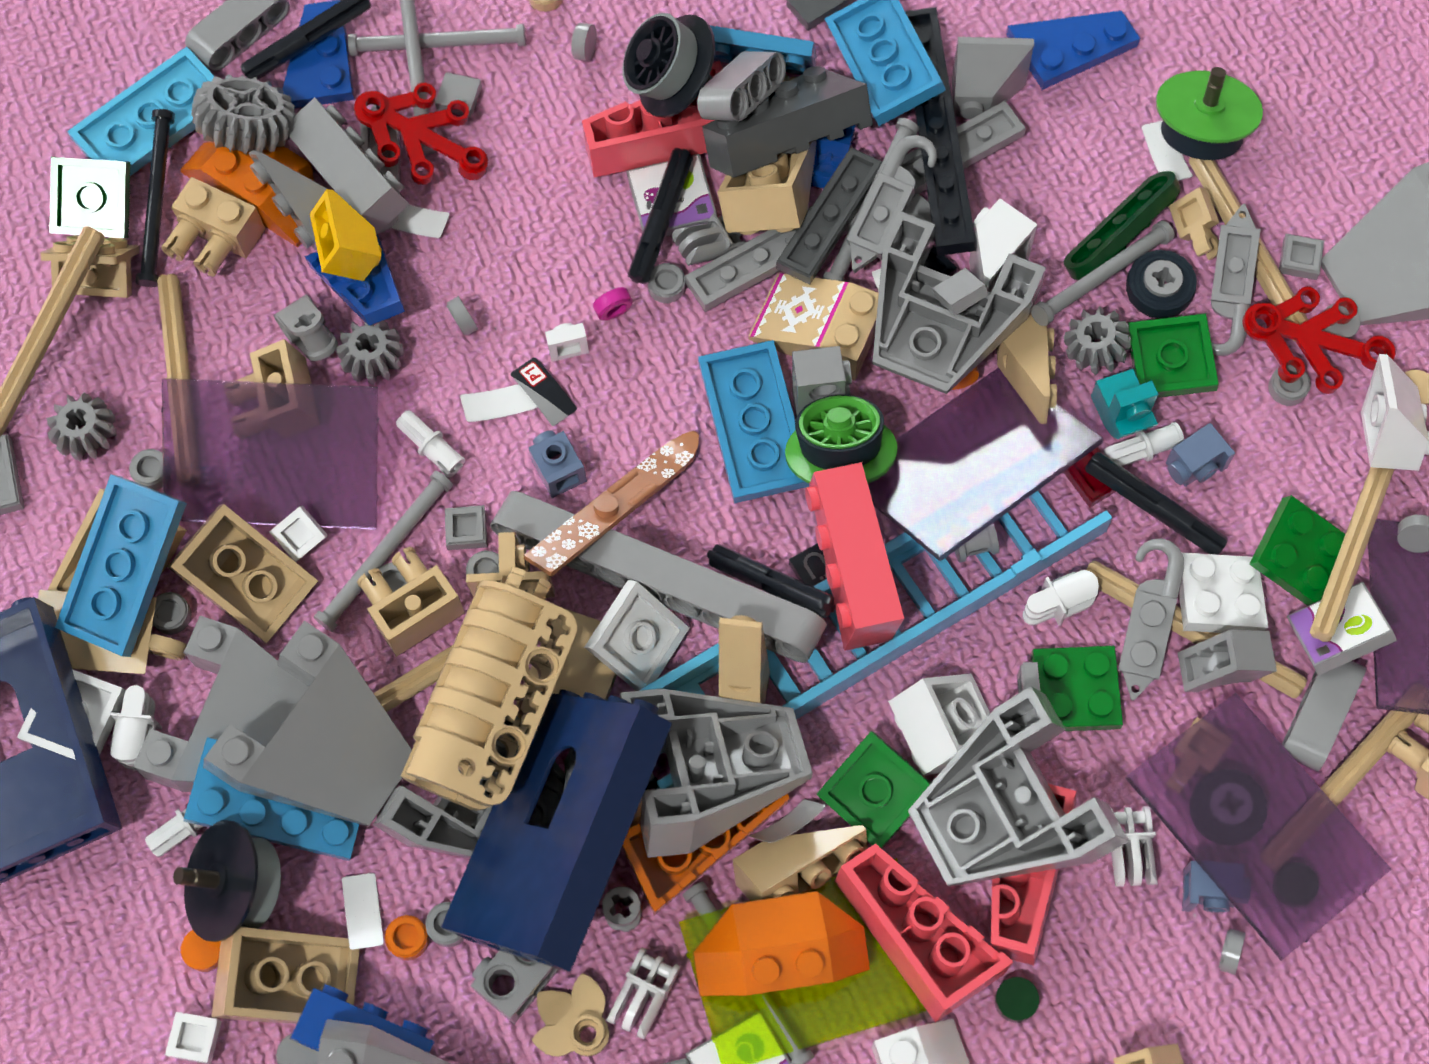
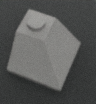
[952,37,1034,119]

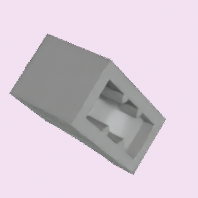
[1178,629,1277,692]

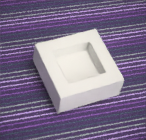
[545,323,589,362]
[269,505,328,562]
[165,1012,222,1064]

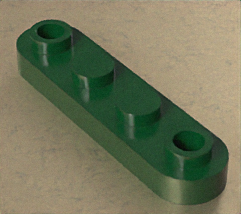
[1063,171,1181,280]

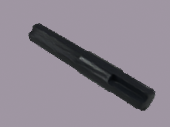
[241,0,372,80]
[628,148,693,284]
[1085,452,1228,555]
[707,544,836,618]

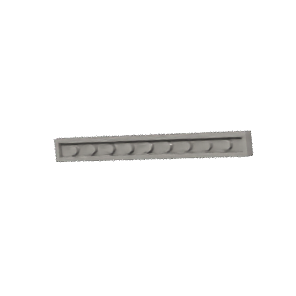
[685,101,1026,312]

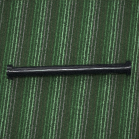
[135,109,175,287]

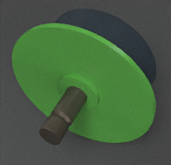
[1156,67,1263,160]
[785,395,897,484]

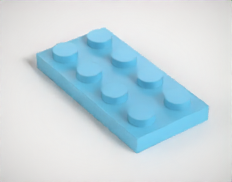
[67,46,215,176]

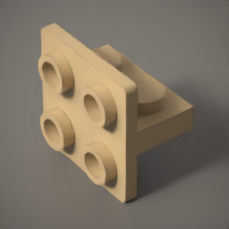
[40,236,140,298]
[466,532,555,600]

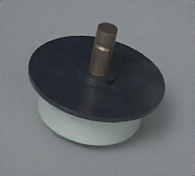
[622,13,715,118]
[173,820,281,942]

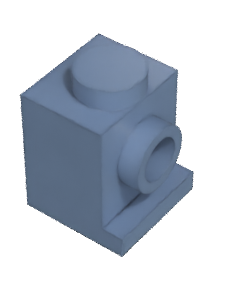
[1166,423,1235,487]
[528,430,587,498]
[1182,860,1250,913]

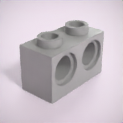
[792,346,852,418]
[470,951,559,1024]

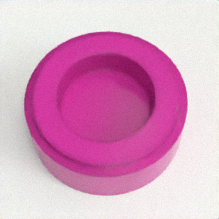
[592,287,633,320]

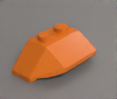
[180,141,314,248]
[693,891,870,996]

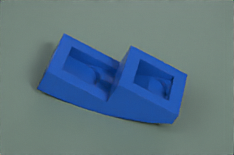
[811,125,856,189]

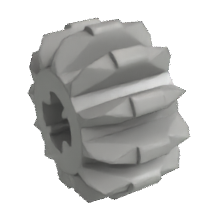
[1064,306,1132,376]
[337,320,404,386]
[47,392,117,461]

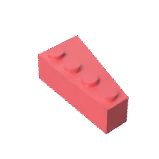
[582,60,722,178]
[805,462,904,651]
[991,784,1077,966]
[834,843,1014,1022]

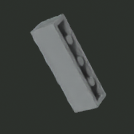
[288,97,410,235]

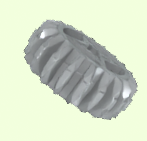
[191,74,296,155]

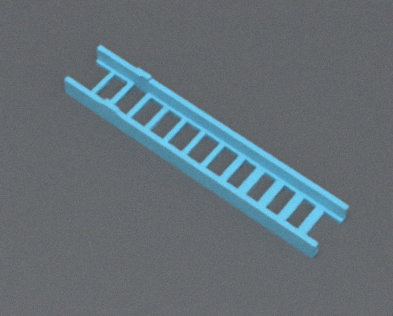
[638,442,1112,789]

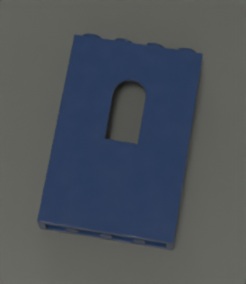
[0,597,122,884]
[441,689,672,973]

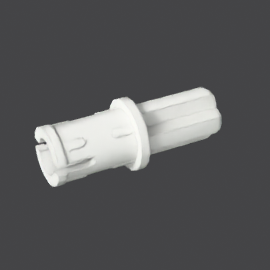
[396,410,466,478]
[1104,422,1184,467]
[145,809,203,857]

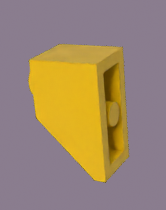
[310,189,382,281]

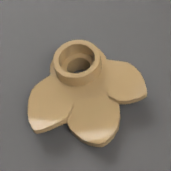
[532,974,610,1057]

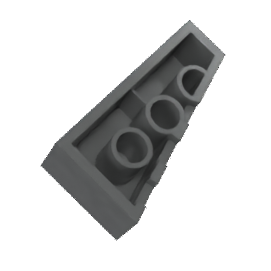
[702,66,873,178]

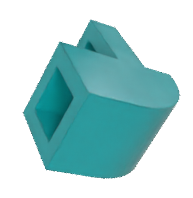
[1091,369,1159,439]

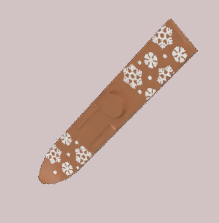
[524,431,699,577]

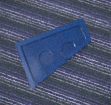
[282,0,354,109]
[1006,10,1140,90]
[305,234,405,326]

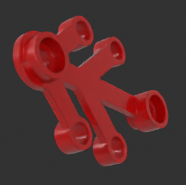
[354,83,488,185]
[1243,287,1396,394]

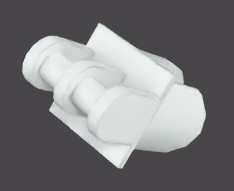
[1022,570,1099,626]
[110,685,162,771]
[1111,806,1158,887]
[606,947,681,1040]

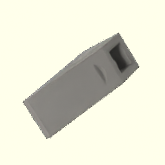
[248,150,327,250]

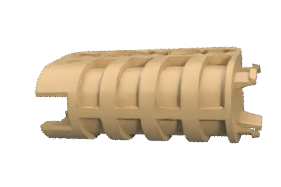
[400,567,577,811]

